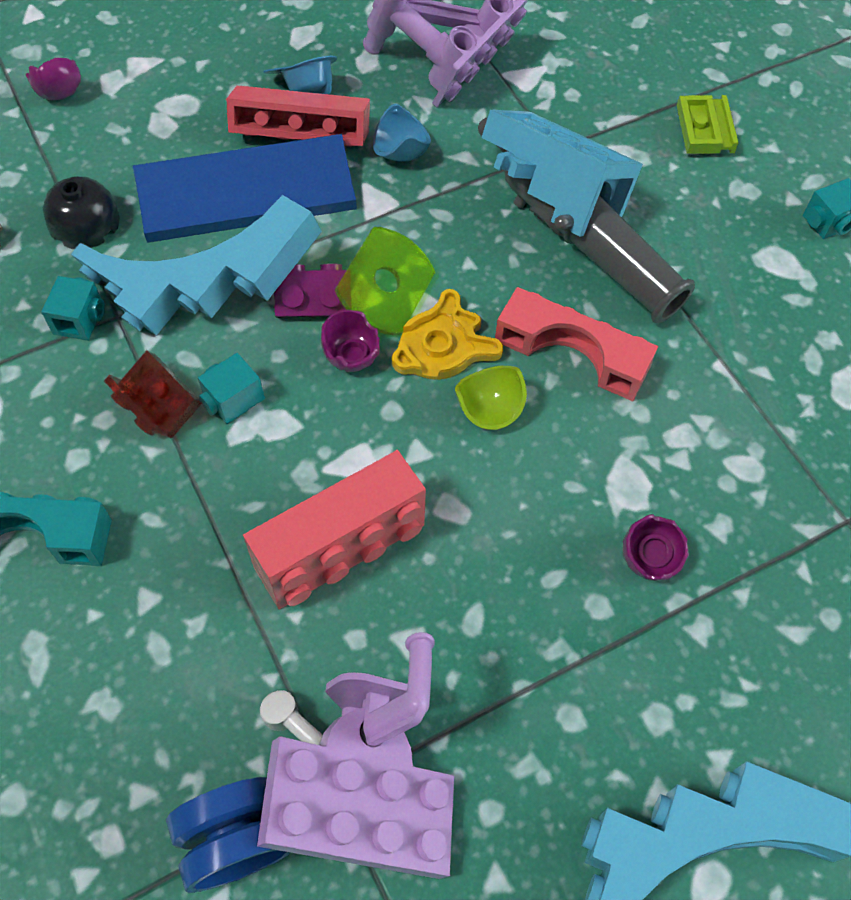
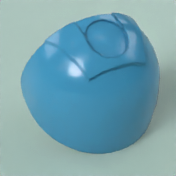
[373,104,431,162]

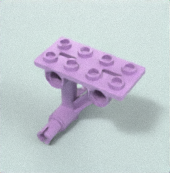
[363,0,528,107]

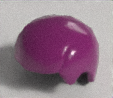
[25,58,81,101]
[321,310,380,372]
[623,514,689,581]

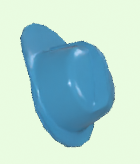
[263,55,337,94]

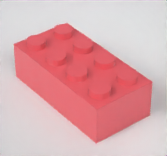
[243,450,426,610]

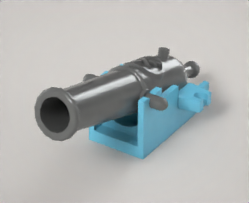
[478,110,695,323]

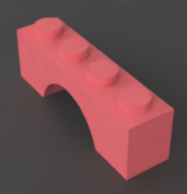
[495,287,658,401]

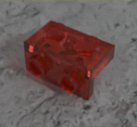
[104,350,202,438]

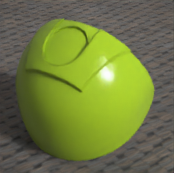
[455,365,527,430]

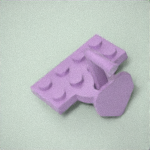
[257,632,454,879]

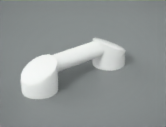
[260,690,323,745]

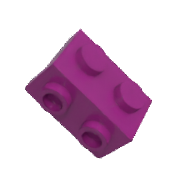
[274,264,351,318]

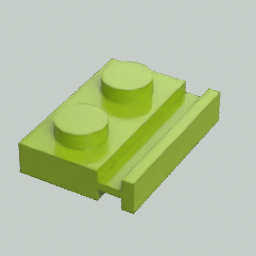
[676,95,739,154]

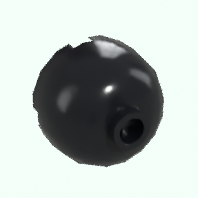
[43,176,120,249]

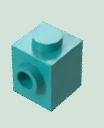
[803,178,851,239]
[41,276,105,341]
[198,353,265,424]

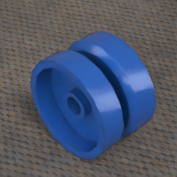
[166,777,291,893]

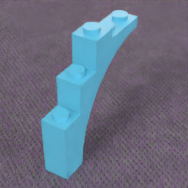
[71,195,322,336]
[581,761,851,900]

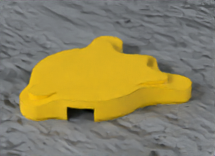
[392,289,503,380]

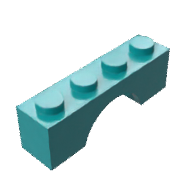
[0,492,112,566]

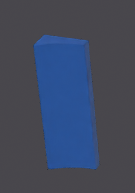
[132,134,357,243]

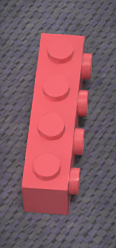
[226,85,370,146]

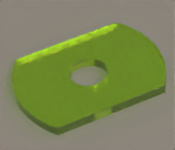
[335,227,435,335]

